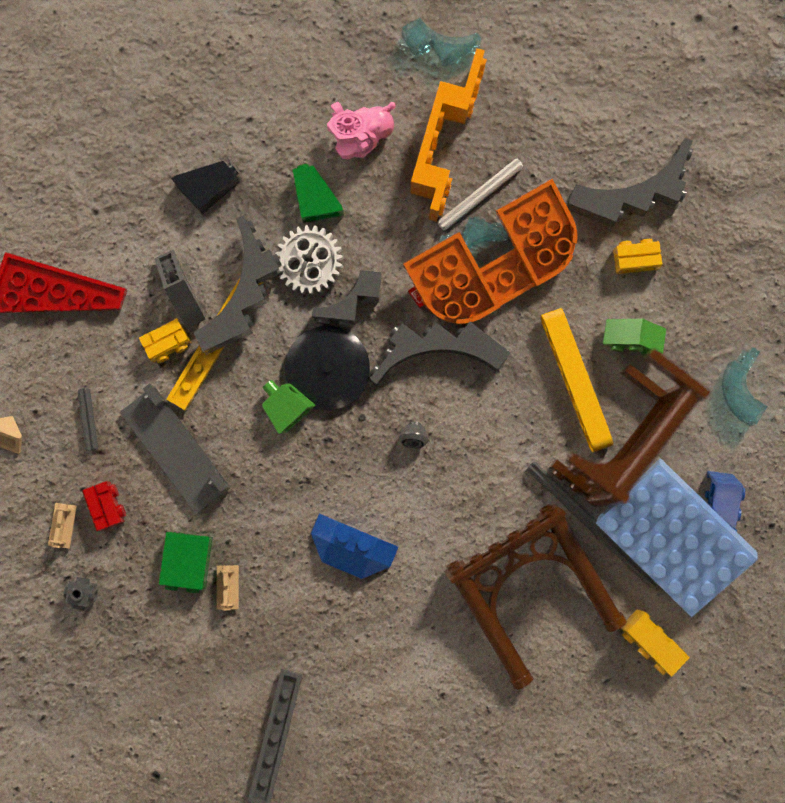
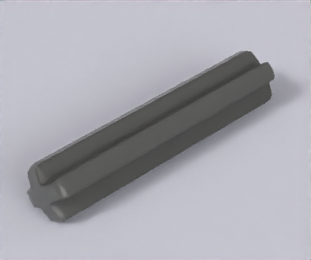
[77,388,98,451]

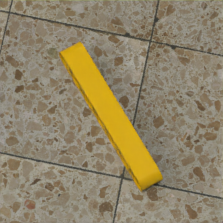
[540,308,614,453]

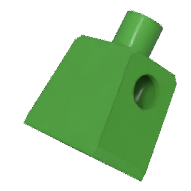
[262,380,315,434]

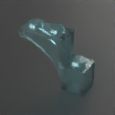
[402,18,481,67]
[439,216,508,248]

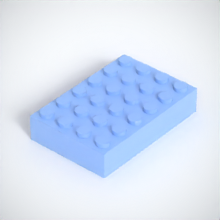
[596,458,758,617]

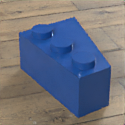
[705,471,745,532]

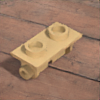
[48,503,77,549]
[217,565,239,610]

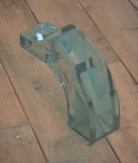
[722,347,768,426]

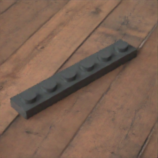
[248,669,303,803]

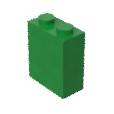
[159,532,213,593]

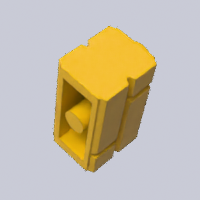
[613,239,662,274]
[139,318,191,363]

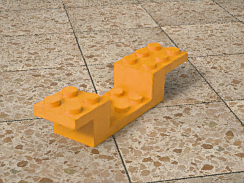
[410,48,487,222]

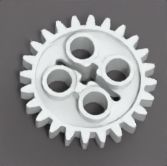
[275,225,344,295]

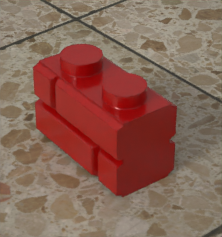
[82,481,126,531]

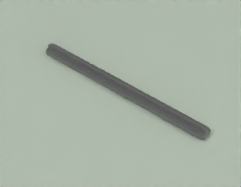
[527,462,657,588]

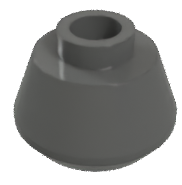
[399,422,428,448]

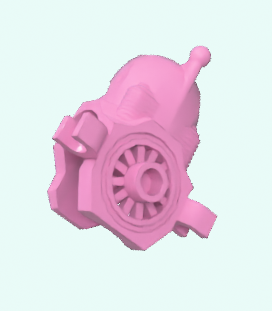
[327,102,396,160]

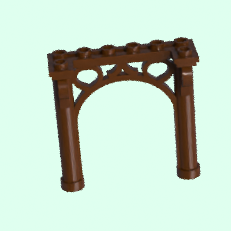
[444,504,627,690]

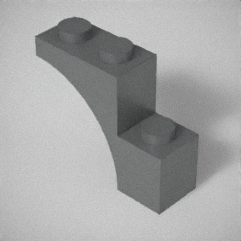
[312,270,382,327]

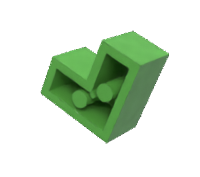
[603,319,666,356]

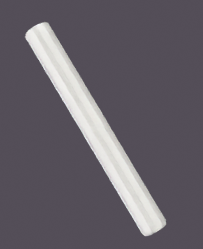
[438,159,523,231]

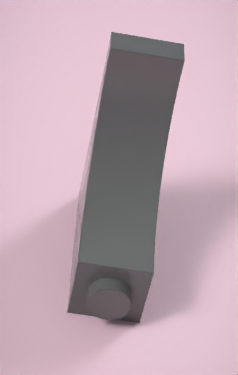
[154,249,205,328]

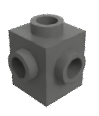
[63,577,98,610]

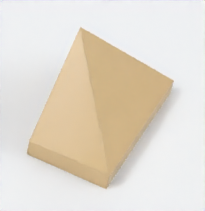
[0,416,22,454]

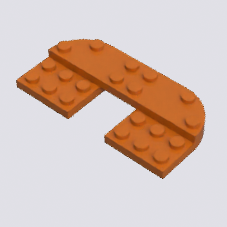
[402,179,577,324]

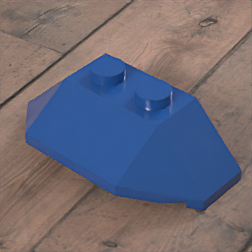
[311,513,398,579]

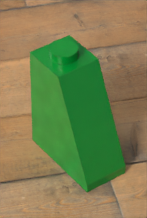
[292,164,344,223]

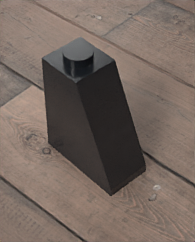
[171,161,240,215]

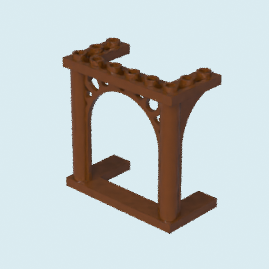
[549,348,711,507]

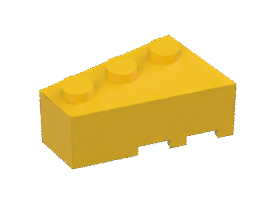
[620,609,690,677]

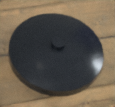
[285,326,370,411]

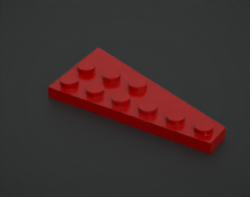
[0,252,127,313]

